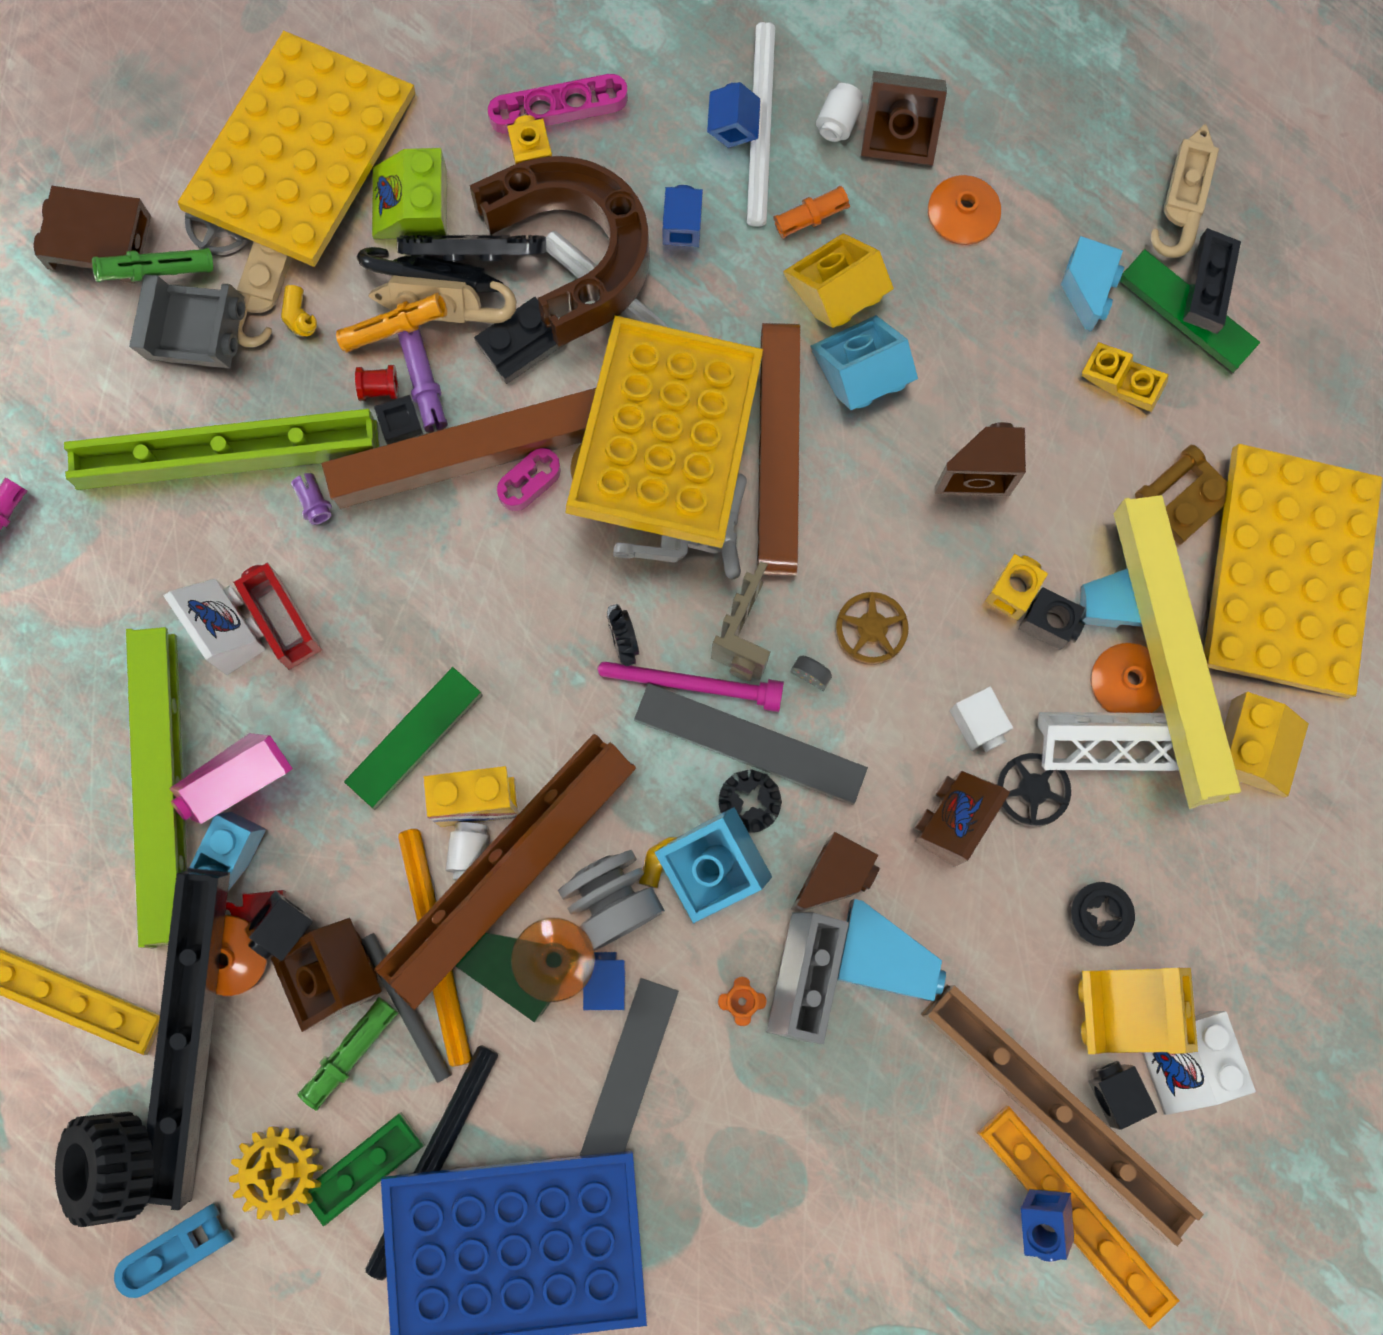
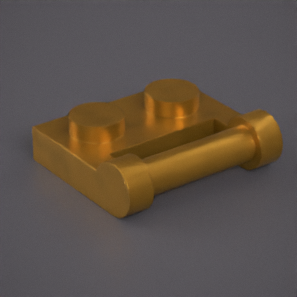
[1135,445,1227,545]

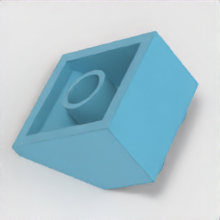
[810,315,918,410]
[654,807,772,923]

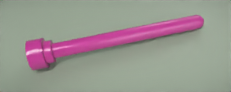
[597,662,784,712]

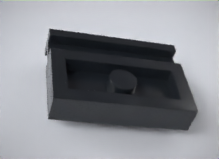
[474,296,567,384]

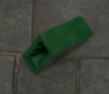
[455,933,584,1023]

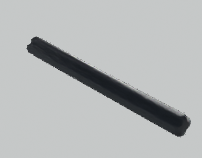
[365,1045,498,1281]

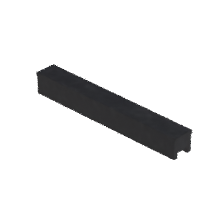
[144,868,230,1210]

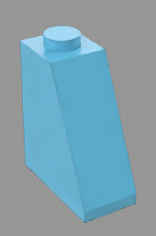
[837,899,946,1001]

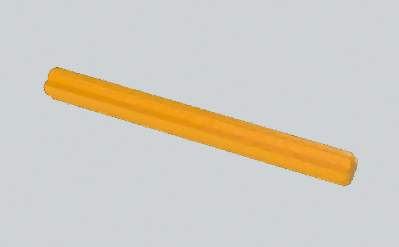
[398,829,472,1067]

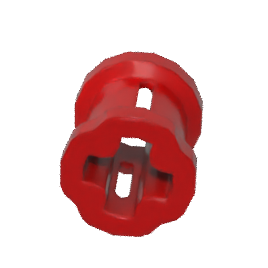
[355,365,399,401]

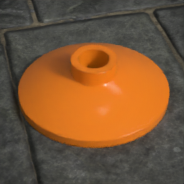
[928,175,1001,245]
[1091,643,1162,713]
[216,915,268,996]

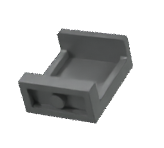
[129,274,246,369]

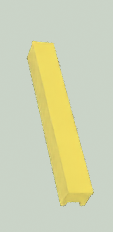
[1113,495,1241,809]

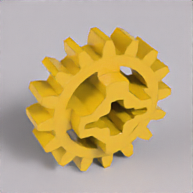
[229,1127,323,1221]

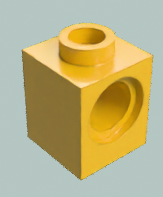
[985,554,1048,621]

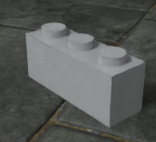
[767,912,849,1045]

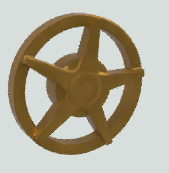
[836,592,909,664]

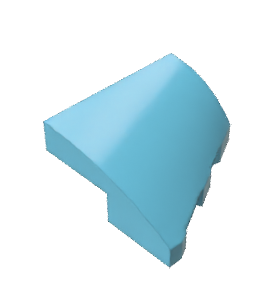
[1080,569,1142,628]

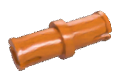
[773,186,850,239]

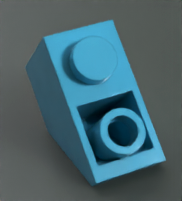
[1061,236,1124,331]
[189,812,266,891]

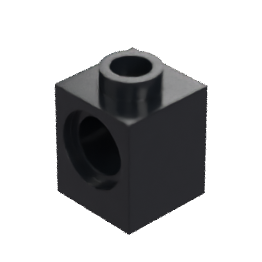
[1019,587,1085,650]
[244,890,313,961]
[1088,1061,1157,1130]

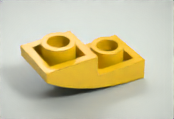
[1082,342,1168,412]

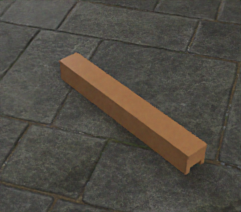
[921,984,1204,1247]

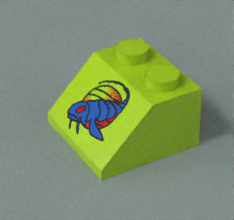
[372,148,447,239]

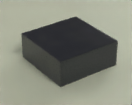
[374,395,423,445]

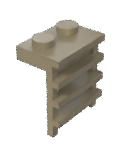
[711,561,771,681]

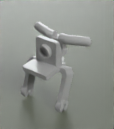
[613,474,747,579]

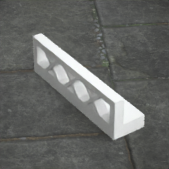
[1038,712,1179,771]

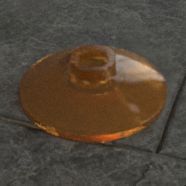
[511,918,595,1002]

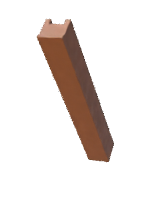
[321,388,596,509]
[374,734,636,1010]

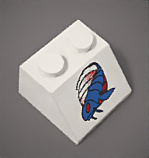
[163,579,266,675]
[1142,1011,1256,1115]

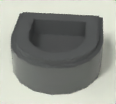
[790,655,832,692]

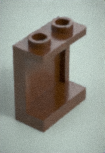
[33,185,151,283]

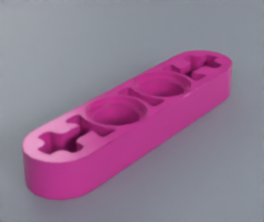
[488,74,628,134]

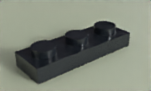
[1183,228,1241,334]

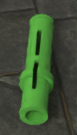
[92,248,213,282]
[297,997,399,1111]

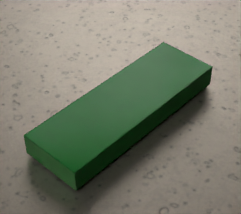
[307,1112,425,1227]

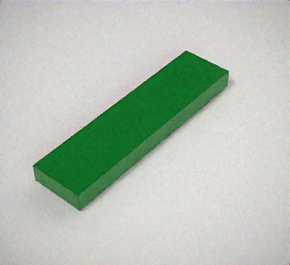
[1120,249,1260,373]
[344,667,483,810]

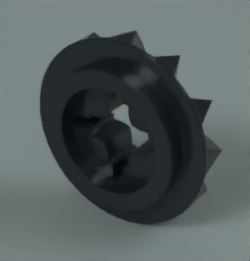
[607,604,639,666]
[718,769,782,833]
[1070,882,1135,946]

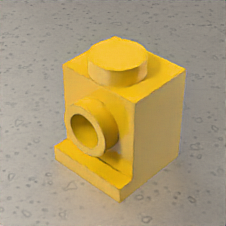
[507,115,552,164]

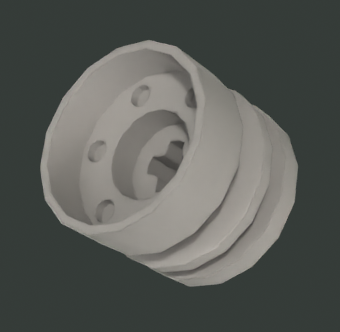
[558,850,665,952]

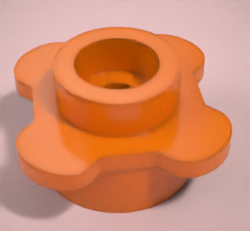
[718,977,767,1026]

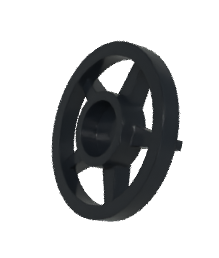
[997,753,1071,827]

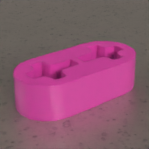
[497,448,561,511]

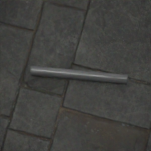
[361,933,451,1083]

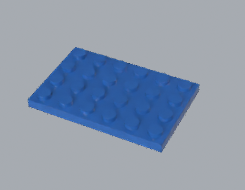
[381,1151,647,1335]

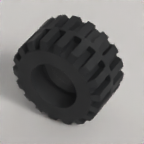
[55,1112,154,1227]

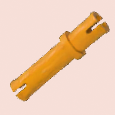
[336,293,447,353]

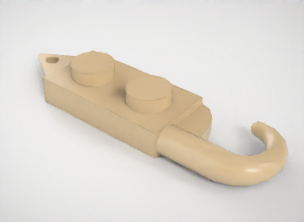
[1151,124,1219,258]
[237,242,292,348]
[368,275,517,324]

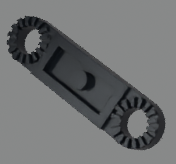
[397,235,546,261]

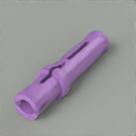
[397,326,448,433]

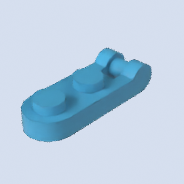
[114,1203,234,1298]

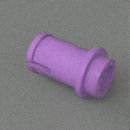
[291,473,332,525]

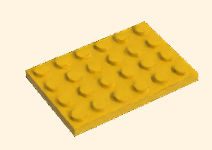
[178,30,415,267]
[565,315,763,548]
[1204,444,1382,699]

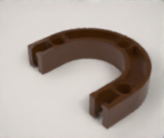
[469,156,650,347]

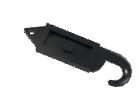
[357,247,503,292]

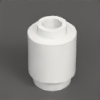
[816,83,863,142]
[446,822,490,881]

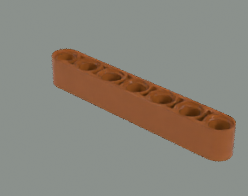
[757,323,800,576]

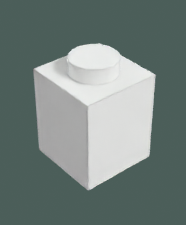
[950,686,1013,752]

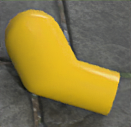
[281,285,317,337]
[639,837,677,888]

